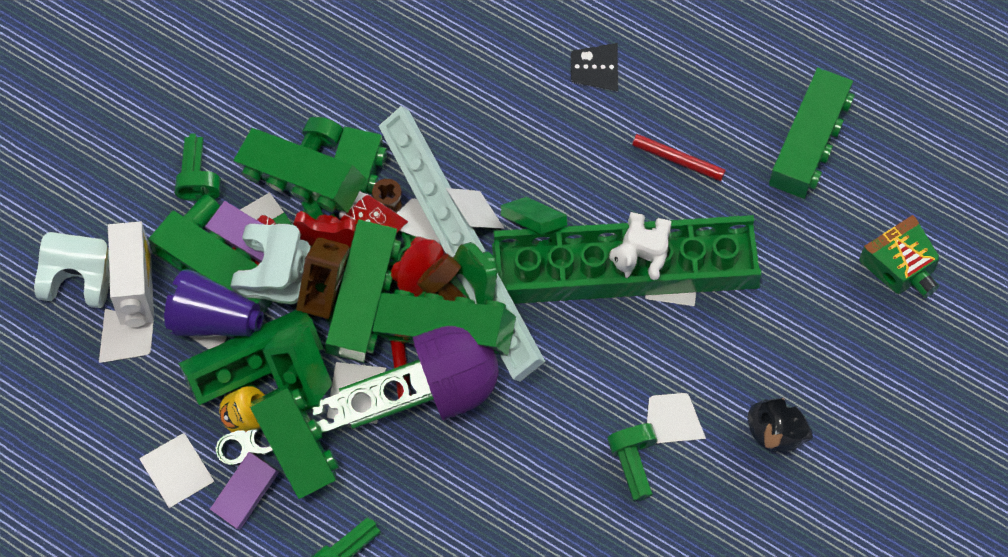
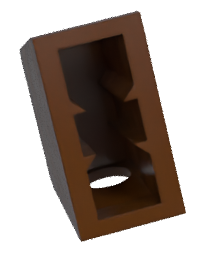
[296,238,350,319]

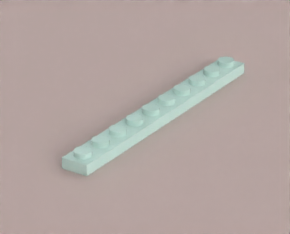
[379,106,545,381]

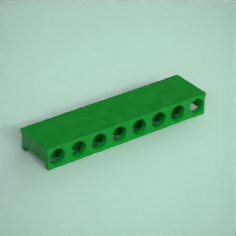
[492,215,762,304]

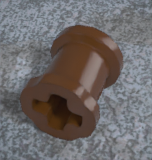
[372,179,402,213]

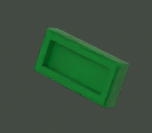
[501,197,567,235]

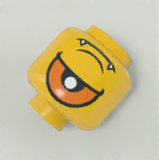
[219,386,265,433]

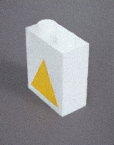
[108,221,154,327]

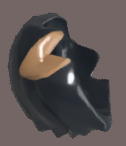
[747,398,813,452]

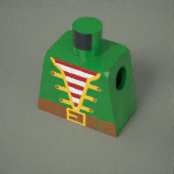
[859,215,939,298]

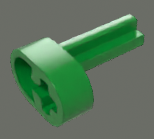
[301,117,343,152]
[174,133,221,201]
[607,423,658,501]
[311,517,381,557]

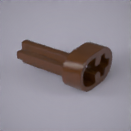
[417,253,467,301]

